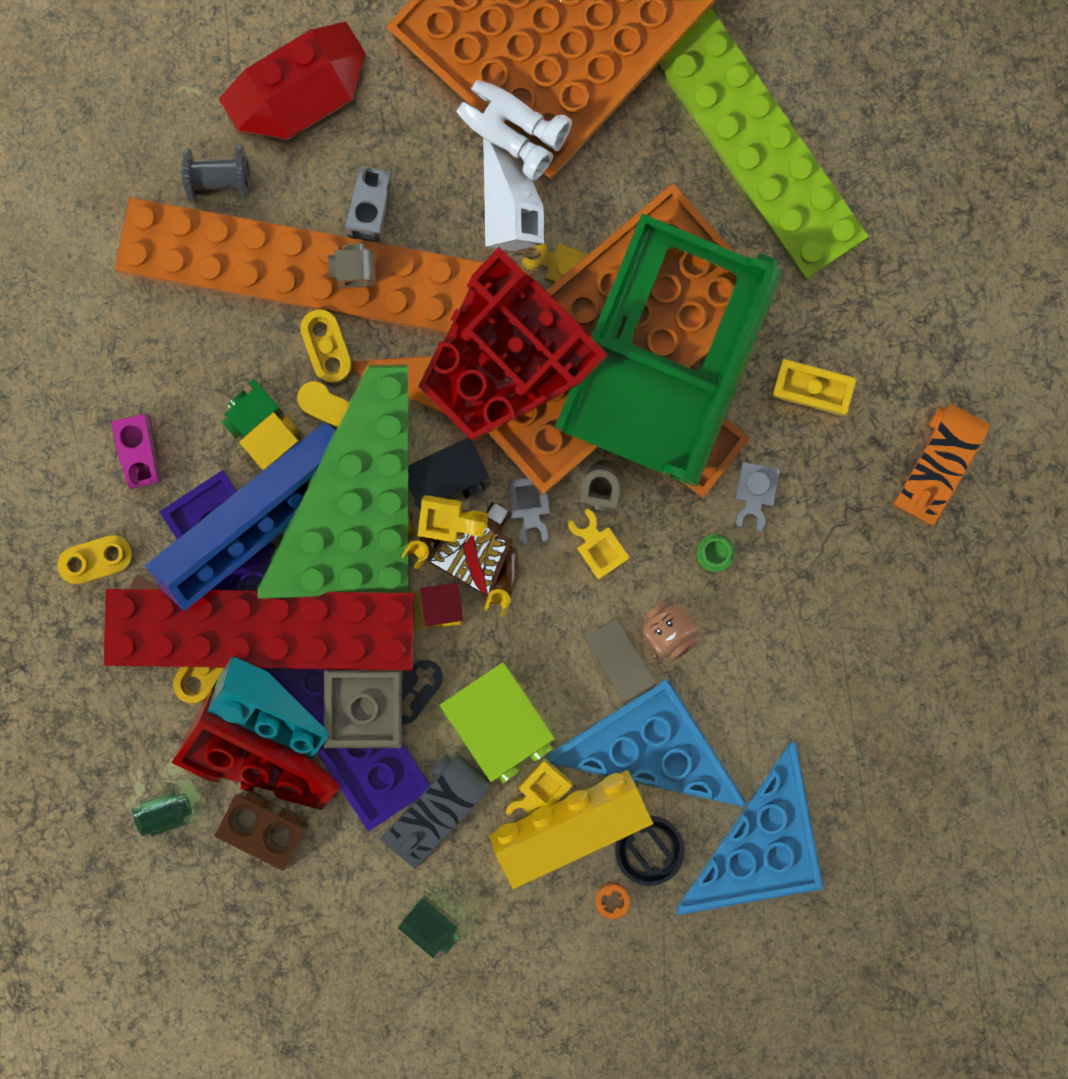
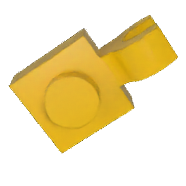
[418,495,489,543]

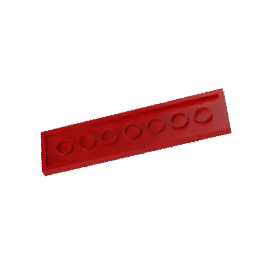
[104,589,414,670]

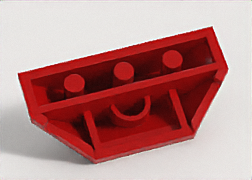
[218,21,366,140]

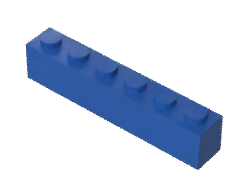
[145,422,336,611]

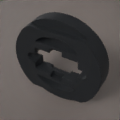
[615,815,685,886]

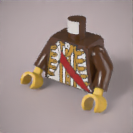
[401,502,519,617]

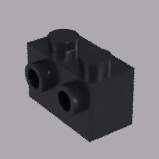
[408,438,491,511]

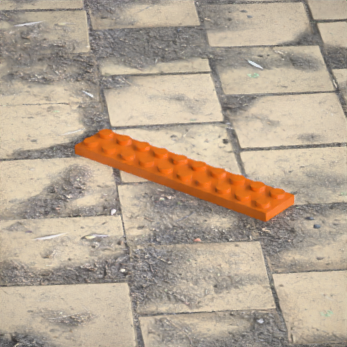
[114,197,484,334]

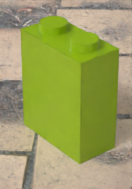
[439,662,555,784]

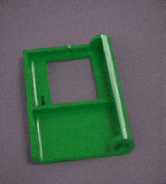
[555,213,783,486]

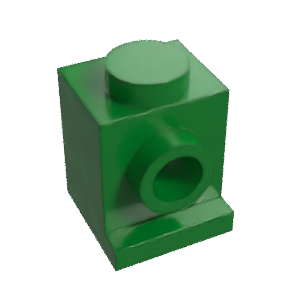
[221,379,283,438]

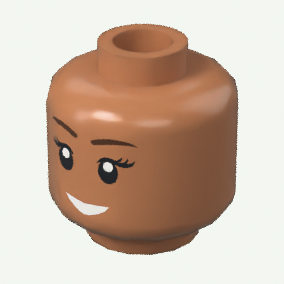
[642,601,699,661]

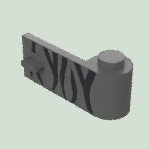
[380,752,491,869]

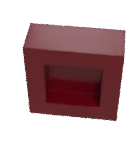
[420,582,464,627]

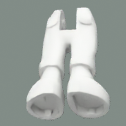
[456,80,572,180]

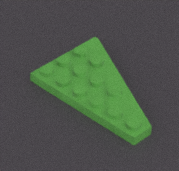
[257,364,408,598]

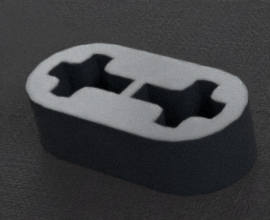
[402,660,443,725]

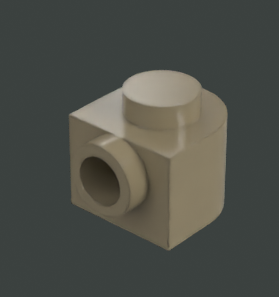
[328,243,376,289]
[580,460,625,511]

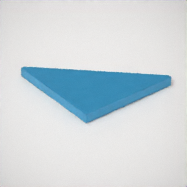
[543,678,747,807]
[676,742,824,915]

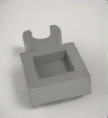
[735,462,780,532]
[507,478,550,545]

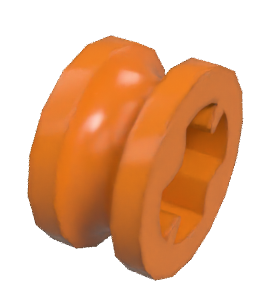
[595,882,630,919]

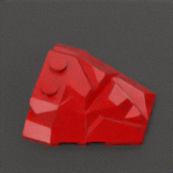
[418,247,609,441]

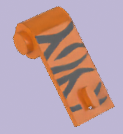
[894,402,990,526]

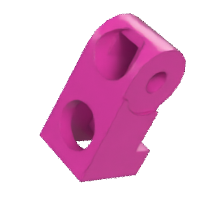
[110,414,161,490]

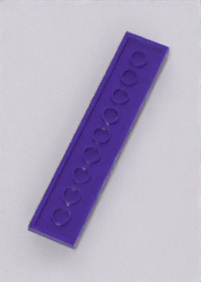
[159,470,430,832]

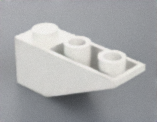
[483,138,544,251]

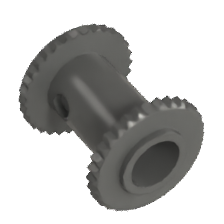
[181,145,250,202]

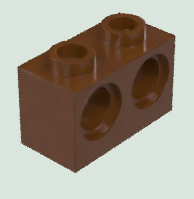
[214,790,308,871]

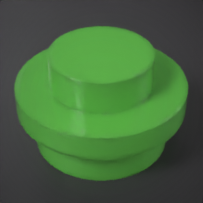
[696,534,735,572]

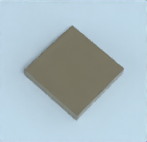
[324,670,402,748]

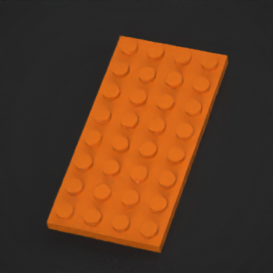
[488,183,736,495]

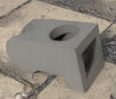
[345,166,392,243]

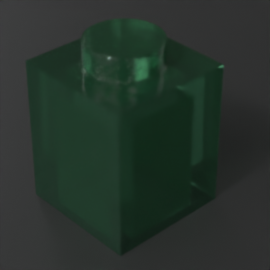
[397,895,460,958]

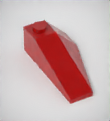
[171,688,340,810]

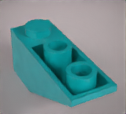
[207,656,329,758]

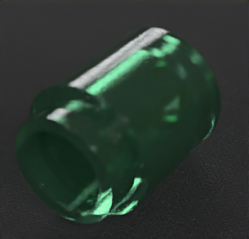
[132,788,193,837]

